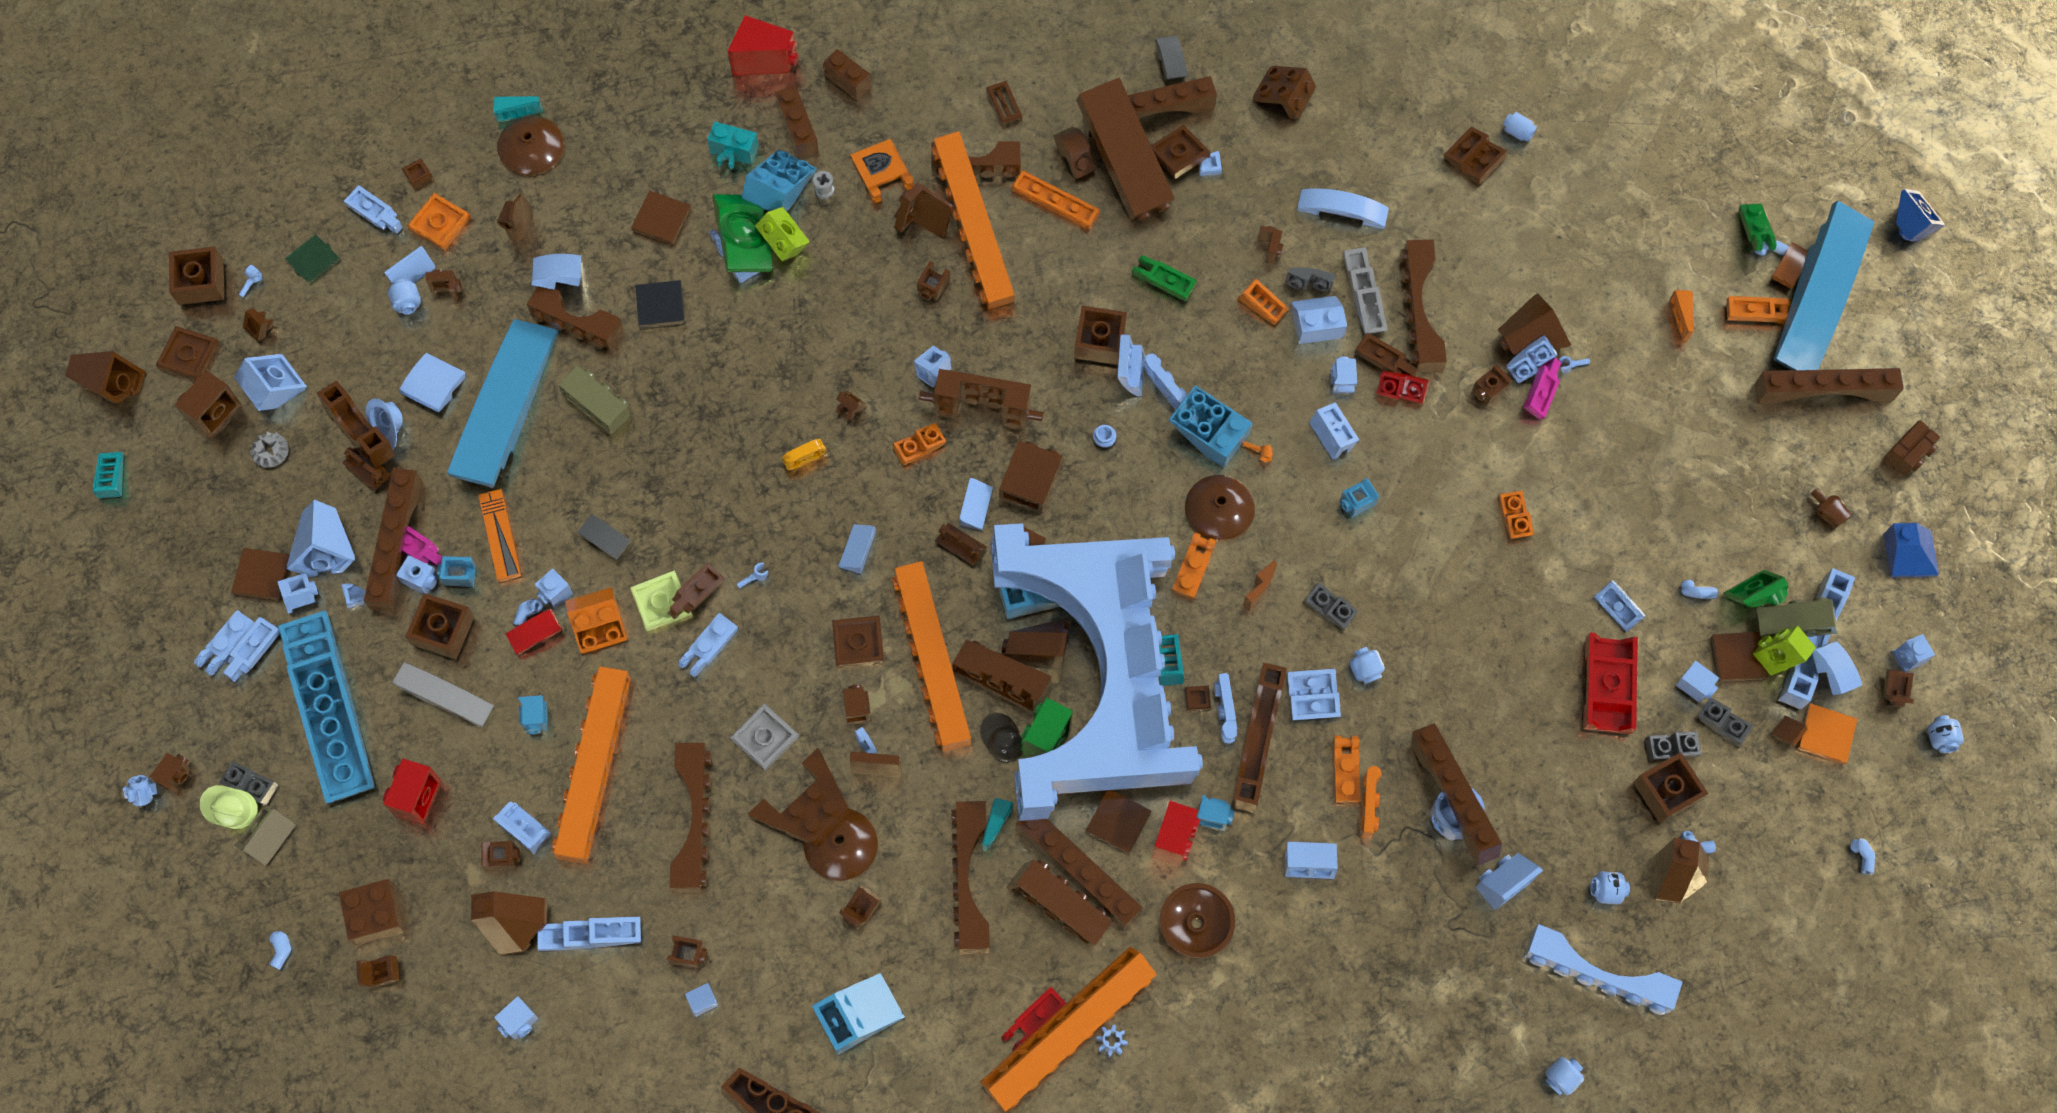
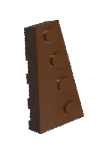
[952,639,1052,713]
[1007,860,1113,947]
[721,1068,820,1113]

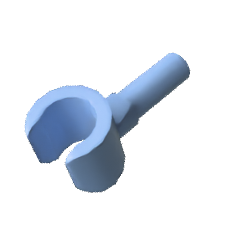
[238,265,262,297]
[1559,356,1590,373]
[736,563,768,589]

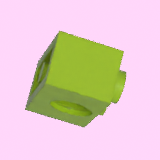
[755,207,810,261]
[1753,626,1816,676]

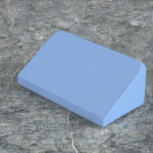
[384,246,435,285]
[959,478,993,531]
[838,524,876,574]
[1594,581,1646,632]

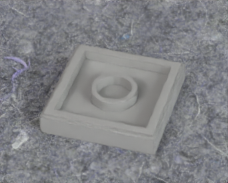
[730,703,799,772]

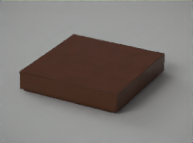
[1151,125,1211,179]
[631,190,691,245]
[156,326,220,380]
[231,548,290,601]
[832,615,885,668]
[1711,632,1768,682]
[849,751,902,778]
[1085,790,1151,855]

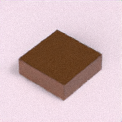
[401,158,433,189]
[1184,685,1211,712]
[1772,715,1808,747]

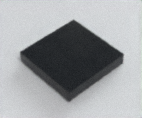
[635,280,685,329]

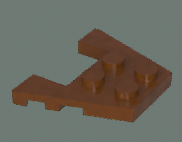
[748,748,851,846]

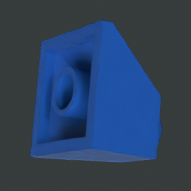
[1896,189,1945,242]
[1884,523,1939,577]

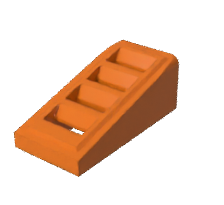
[1238,278,1289,325]
[1670,290,1694,342]

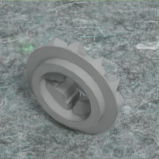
[249,431,289,468]

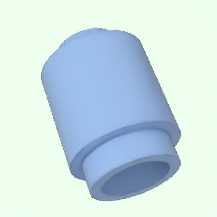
[1503,112,1537,142]

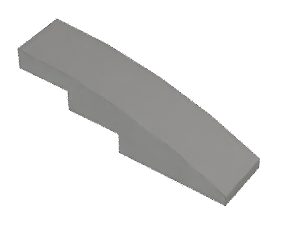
[1342,247,1388,335]
[391,662,494,728]

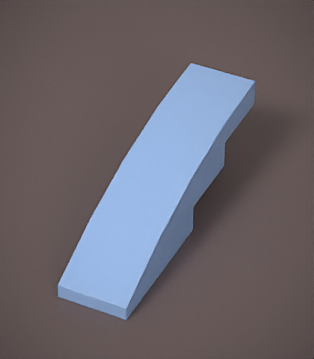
[538,917,641,951]

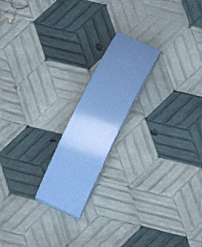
[1297,188,1389,229]

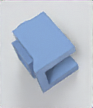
[1330,357,1357,394]

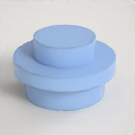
[1093,425,1116,448]

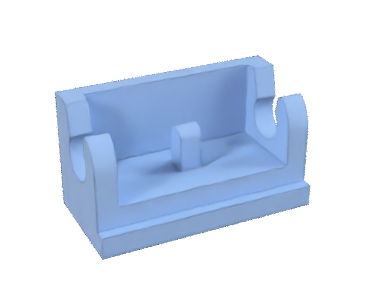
[1309,402,1359,460]
[493,801,552,854]
[1285,842,1338,879]

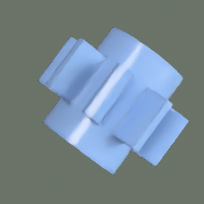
[123,775,157,806]
[1096,1024,1128,1058]

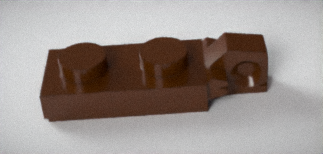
[1354,333,1418,376]
[667,563,725,620]

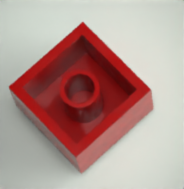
[383,758,441,825]
[1151,800,1200,868]

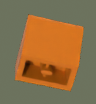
[565,587,628,654]

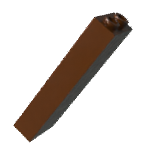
[1076,77,1175,221]

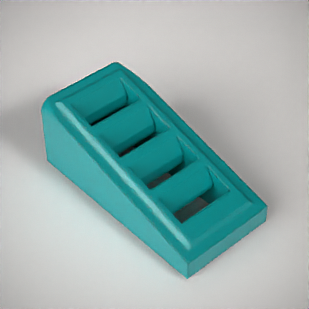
[493,96,543,122]
[93,452,124,498]
[1159,634,1184,686]
[982,798,1014,851]

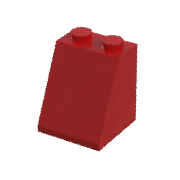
[727,15,799,76]

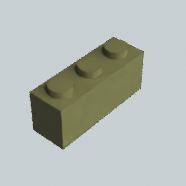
[558,365,631,435]
[1757,597,1838,638]

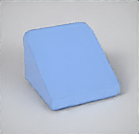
[685,983,718,1017]

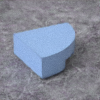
[1199,151,1222,176]
[341,584,366,609]
[855,727,877,754]

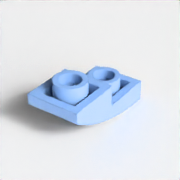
[1506,335,1557,383]

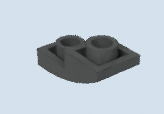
[1155,36,1188,80]
[1285,268,1336,292]
[577,514,631,560]
[1303,582,1358,629]
[1698,698,1753,747]
[1645,732,1702,762]
[219,761,279,806]

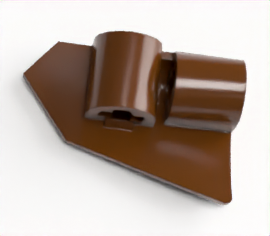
[497,194,531,241]

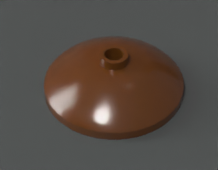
[497,116,565,176]
[1185,475,1255,542]
[804,809,878,881]
[1160,883,1235,958]

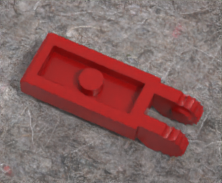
[1001,987,1067,1051]

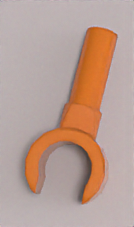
[1242,441,1273,462]

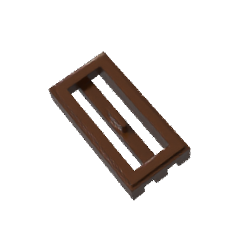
[986,81,1023,127]

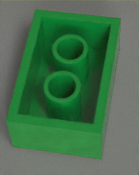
[1021,697,1073,759]

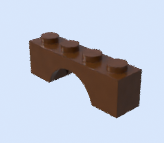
[931,141,1021,178]
[527,286,624,350]
[317,380,395,469]

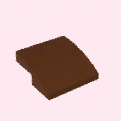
[1444,126,1507,185]

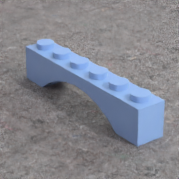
[1779,568,1855,710]
[1524,924,1682,1015]

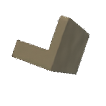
[234,804,295,865]

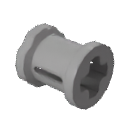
[813,171,834,199]

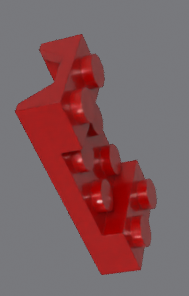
[1583,632,1638,734]

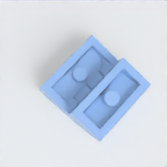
[531,254,581,289]
[1118,335,1145,396]
[399,353,465,412]
[1812,642,1862,695]
[1286,669,1341,720]

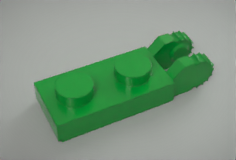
[1738,204,1777,251]
[1131,255,1197,302]

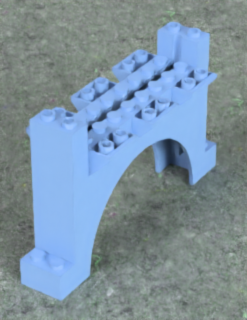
[990,523,1203,821]

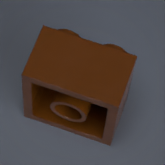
[169,247,224,305]
[1074,306,1127,365]
[175,370,241,438]
[405,593,475,660]
[1633,752,1709,824]
[339,878,405,946]

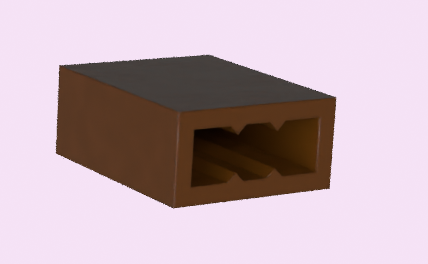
[999,441,1063,513]

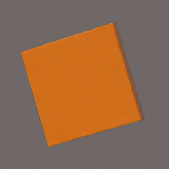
[407,193,472,251]
[1797,703,1857,765]

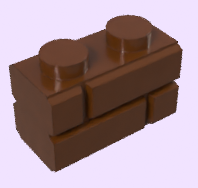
[823,49,872,100]
[1884,420,1940,475]

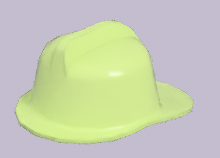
[200,785,258,829]

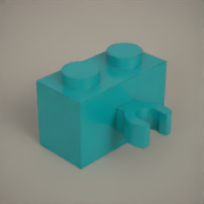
[707,121,759,170]

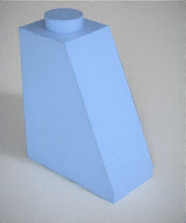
[287,500,355,577]

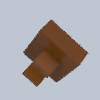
[243,308,274,341]
[836,391,867,419]

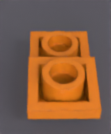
[892,423,947,466]
[1498,490,1534,539]

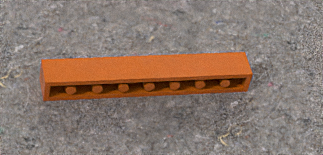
[931,131,1015,310]
[892,561,971,752]
[551,666,631,865]
[980,947,1157,1112]

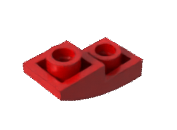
[1376,371,1430,404]
[505,609,563,655]

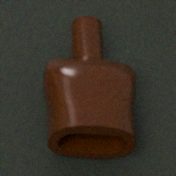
[1811,487,1853,530]

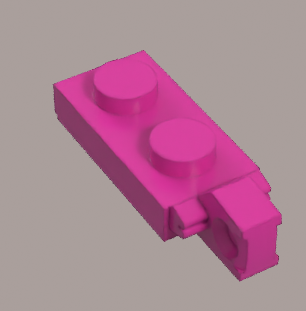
[1523,357,1561,420]
[402,526,442,568]

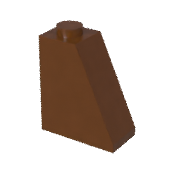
[1497,293,1571,356]
[65,351,146,403]
[1001,618,1071,671]
[1655,838,1709,904]
[471,891,547,955]

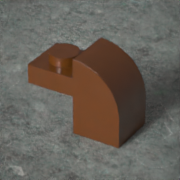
[1053,126,1096,179]

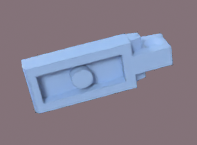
[343,185,403,234]
[223,617,280,682]

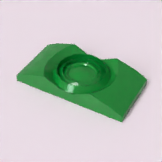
[712,194,772,272]

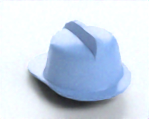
[365,399,403,450]

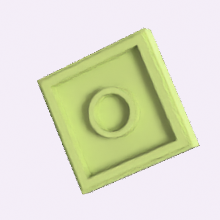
[630,570,692,632]

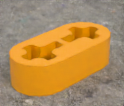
[782,439,826,470]

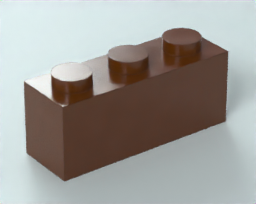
[775,85,819,160]

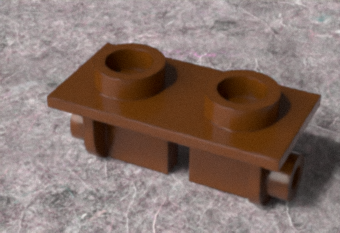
[342,447,391,491]
[935,523,987,566]

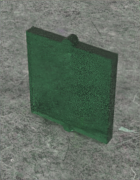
[285,234,340,284]

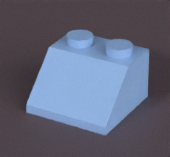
[1290,296,1347,344]
[234,354,307,411]
[1476,853,1543,910]

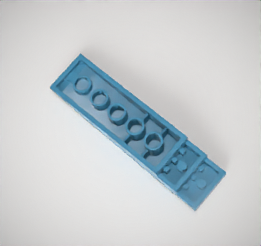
[1774,201,1874,370]
[447,319,558,488]
[278,610,375,804]

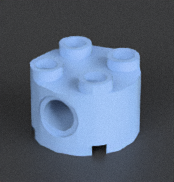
[1430,789,1484,840]

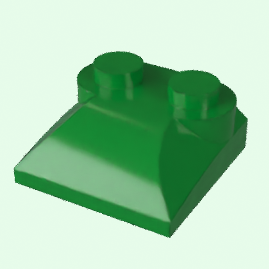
[1723,570,1789,607]

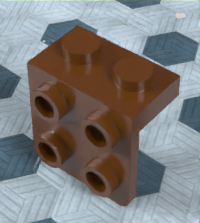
[1253,66,1316,119]
[894,183,954,238]

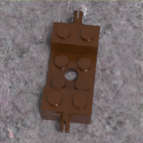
[919,369,1044,429]

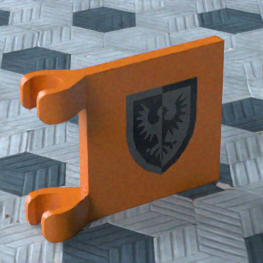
[850,139,914,204]

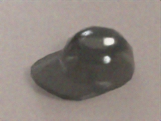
[980,712,1023,762]

